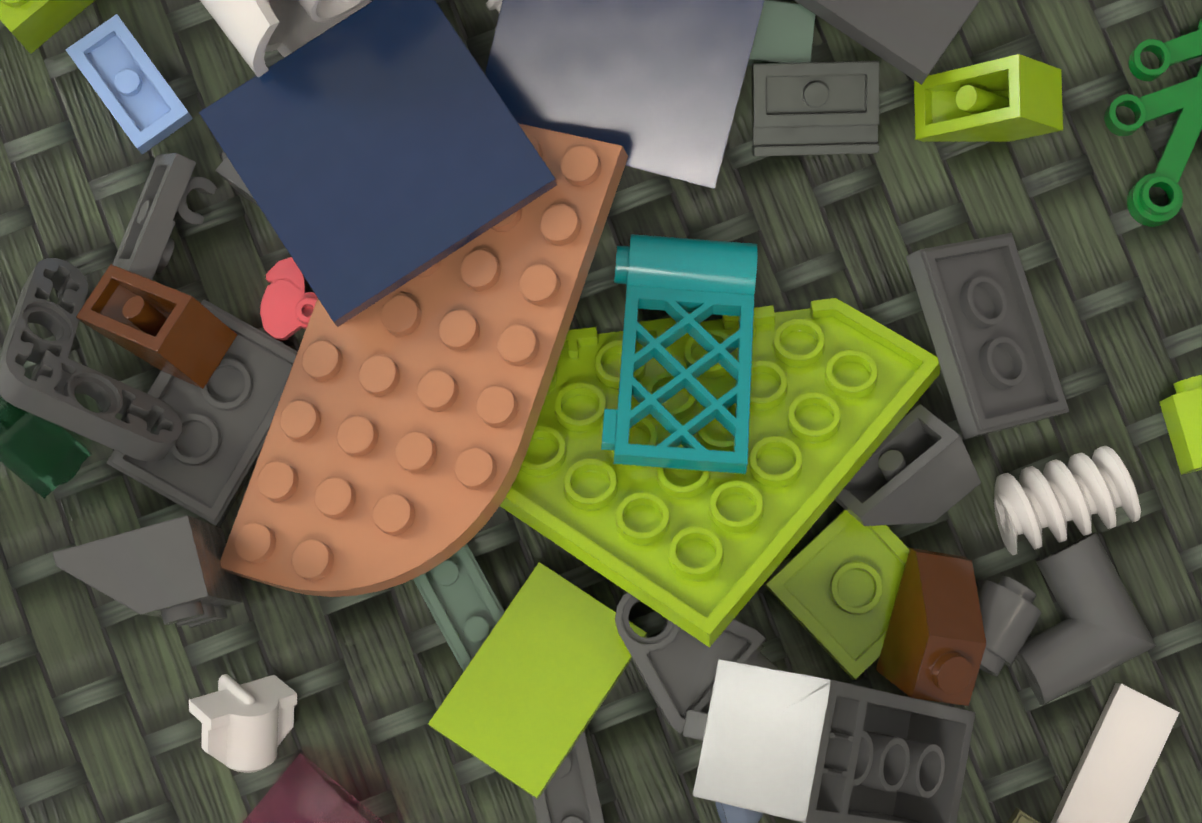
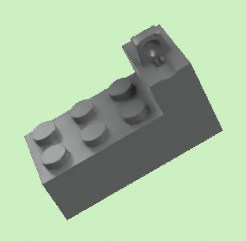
[683,659,976,823]

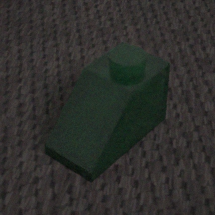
[0,395,92,499]

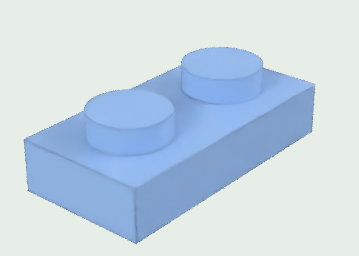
[65,14,193,154]

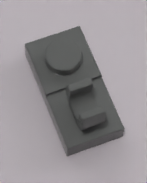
[112,153,217,280]

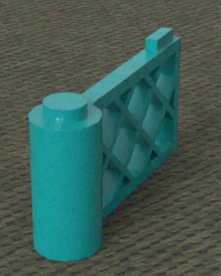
[601,234,758,474]

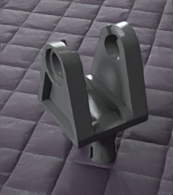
[615,592,781,734]

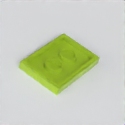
[428,562,647,800]

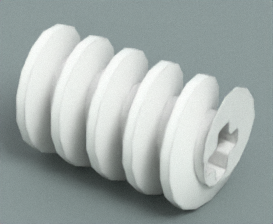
[994,446,1141,555]

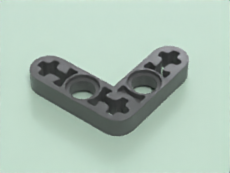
[0,258,182,462]

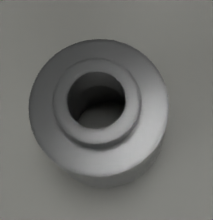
[978,576,1042,677]

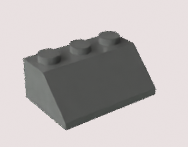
[53,515,242,628]

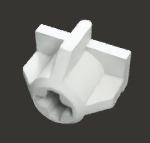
[189,674,297,773]

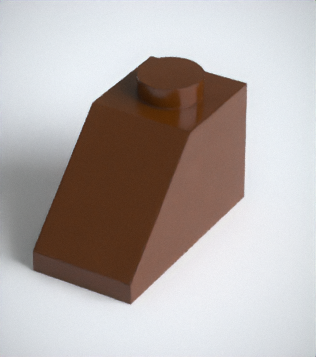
[76,264,237,389]
[876,548,986,706]

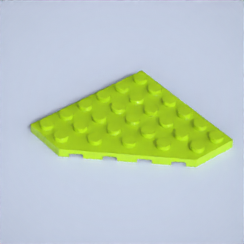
[500,298,941,648]

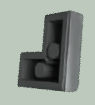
[1016,532,1156,705]

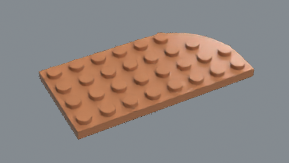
[220,123,628,597]

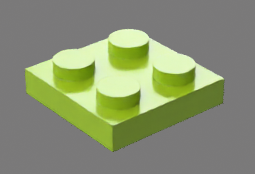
[764,510,909,680]

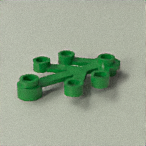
[1104,18,1202,227]

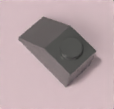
[834,404,981,526]

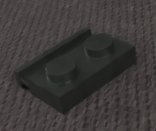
[751,61,879,156]

